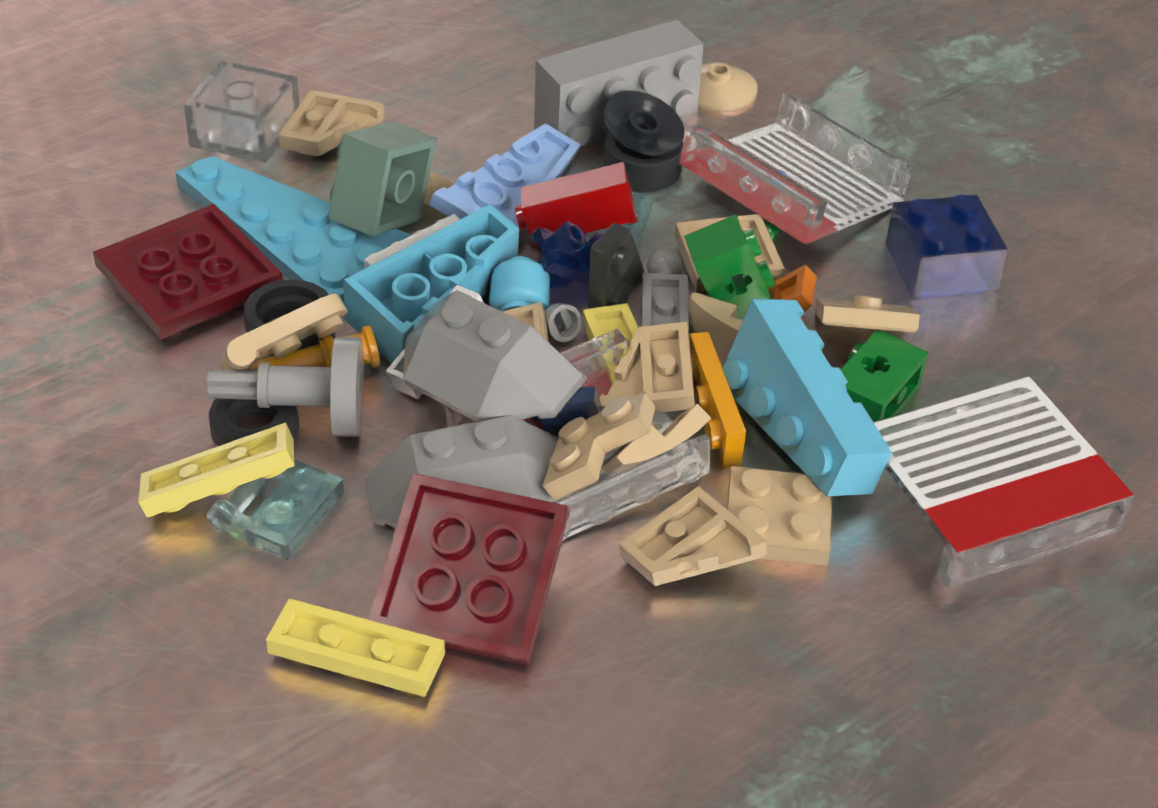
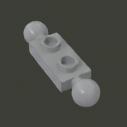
[641,248,689,332]

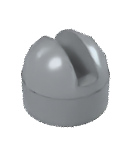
[544,303,582,342]

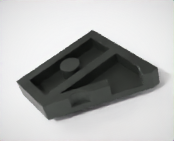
[588,223,645,309]

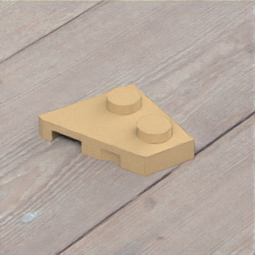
[278,89,385,156]
[600,322,695,413]
[619,486,768,586]

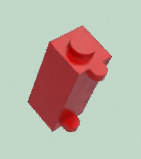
[515,162,638,248]

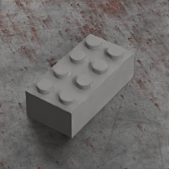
[534,19,704,148]

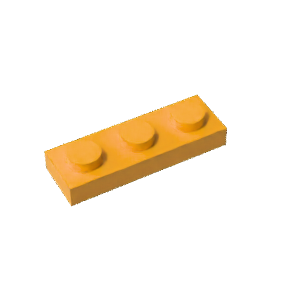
[689,332,746,469]

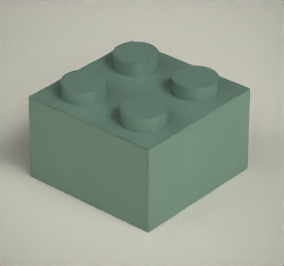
[328,121,437,236]

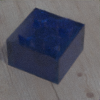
[885,195,1008,300]

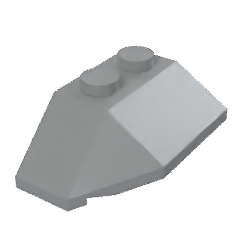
[403,290,585,422]
[365,415,558,528]

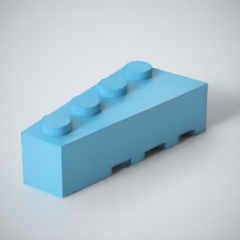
[344,204,520,364]
[723,299,892,496]

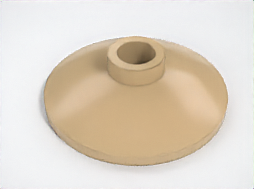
[698,63,757,112]

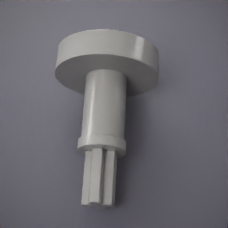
[207,337,364,437]

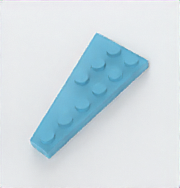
[176,156,411,303]

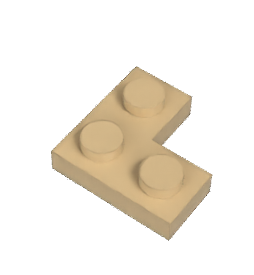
[543,391,656,501]

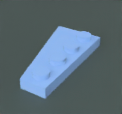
[429,123,581,229]

